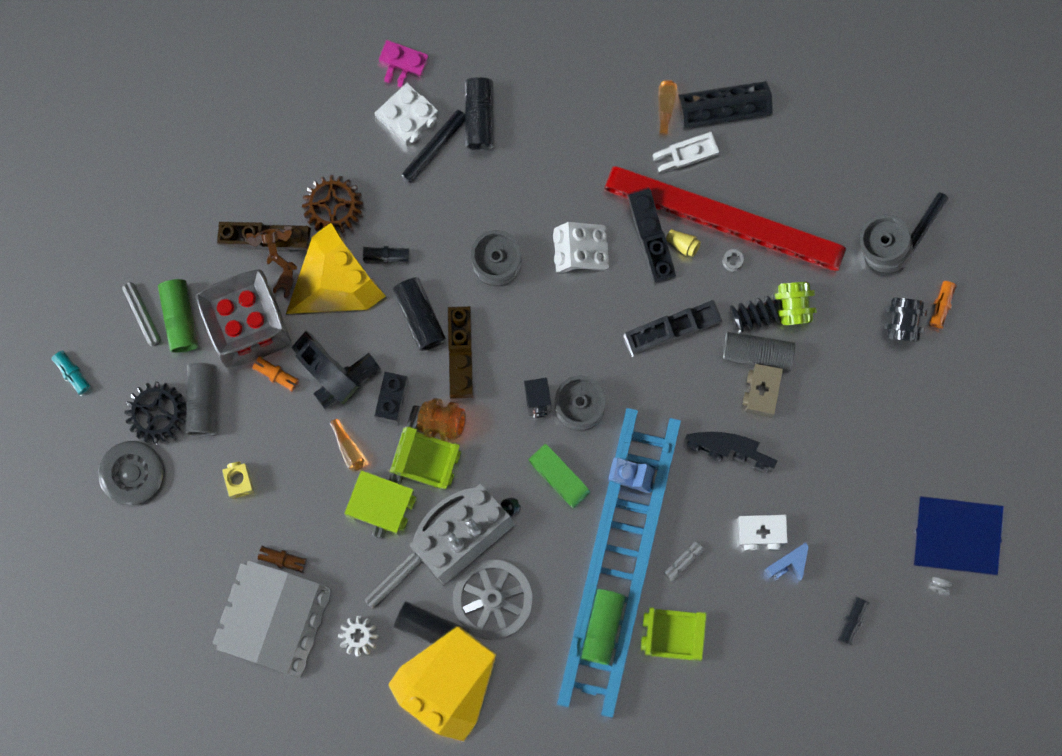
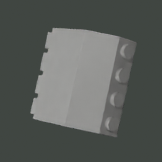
[213,561,331,678]

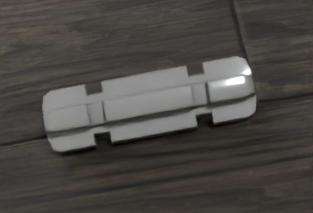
[665,542,704,581]

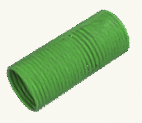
[157,279,199,353]
[581,589,626,665]

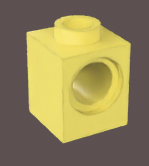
[222,462,255,499]

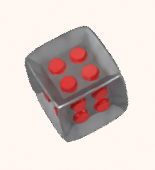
[195,269,291,368]

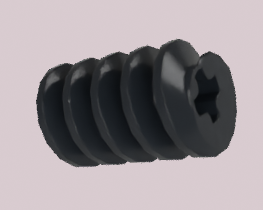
[730,295,780,333]

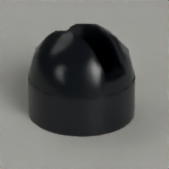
[500,497,521,517]

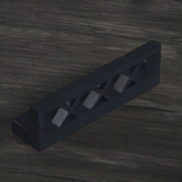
[678,81,773,128]

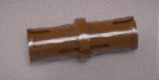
[258,545,307,573]

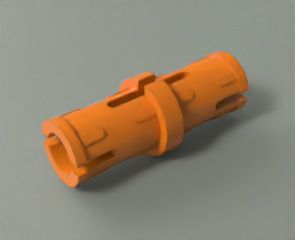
[929,281,957,329]
[252,356,299,392]

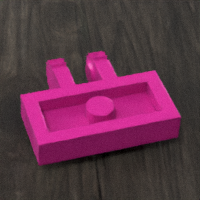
[379,40,429,88]

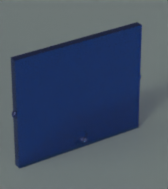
[913,496,1004,576]

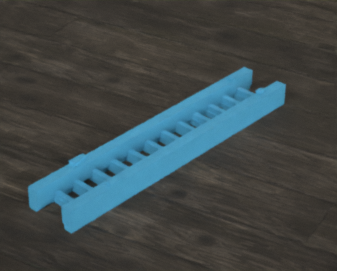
[557,408,681,718]

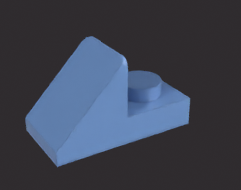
[608,458,655,493]
[765,543,808,581]

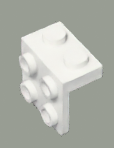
[553,222,609,273]

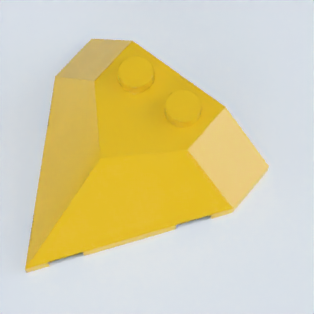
[286,223,386,314]

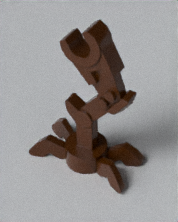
[246,225,297,298]

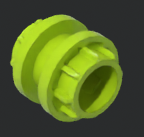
[774,281,817,325]

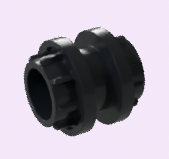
[884,297,927,342]

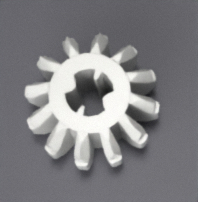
[338,616,379,657]

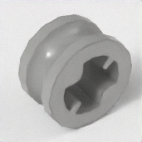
[723,249,744,272]
[929,577,953,595]

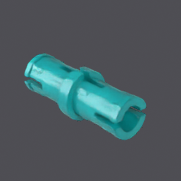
[52,350,91,395]

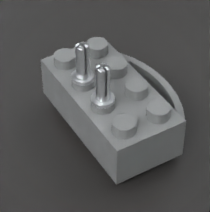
[409,484,515,586]

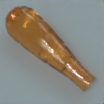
[658,80,677,135]
[330,419,365,471]

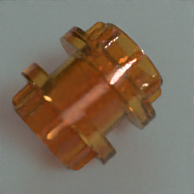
[417,398,466,442]

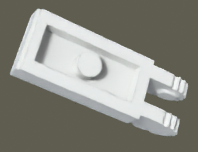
[653,132,720,173]

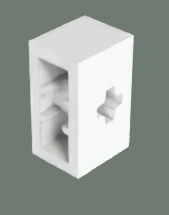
[737,515,787,550]

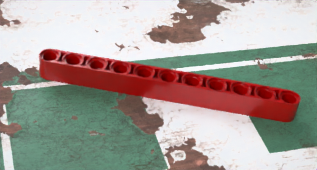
[604,166,846,271]

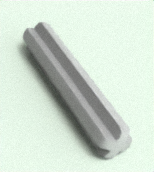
[122,282,161,346]
[365,553,421,608]

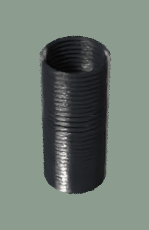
[465,77,494,150]
[393,277,446,351]
[394,601,469,645]

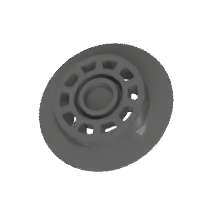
[99,441,163,505]

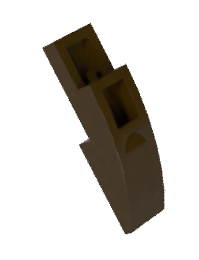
[217,222,311,252]
[448,306,473,399]

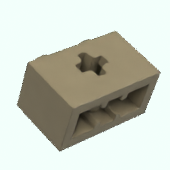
[742,364,783,418]

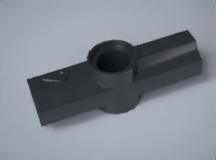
[313,353,381,410]

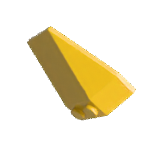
[388,626,496,741]

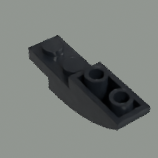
[627,187,677,283]
[291,330,359,404]
[684,432,778,473]

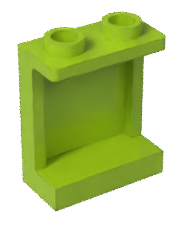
[390,427,461,490]
[344,470,417,535]
[641,607,706,661]

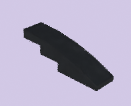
[625,300,723,354]

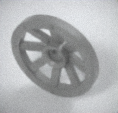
[453,560,532,640]

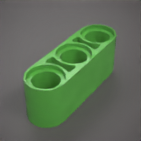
[528,444,591,508]

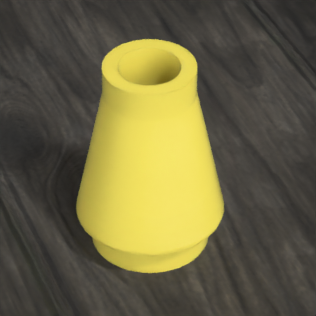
[666,229,701,257]

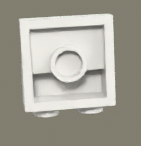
[375,83,439,146]

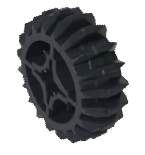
[124,382,186,444]

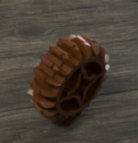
[302,175,364,234]

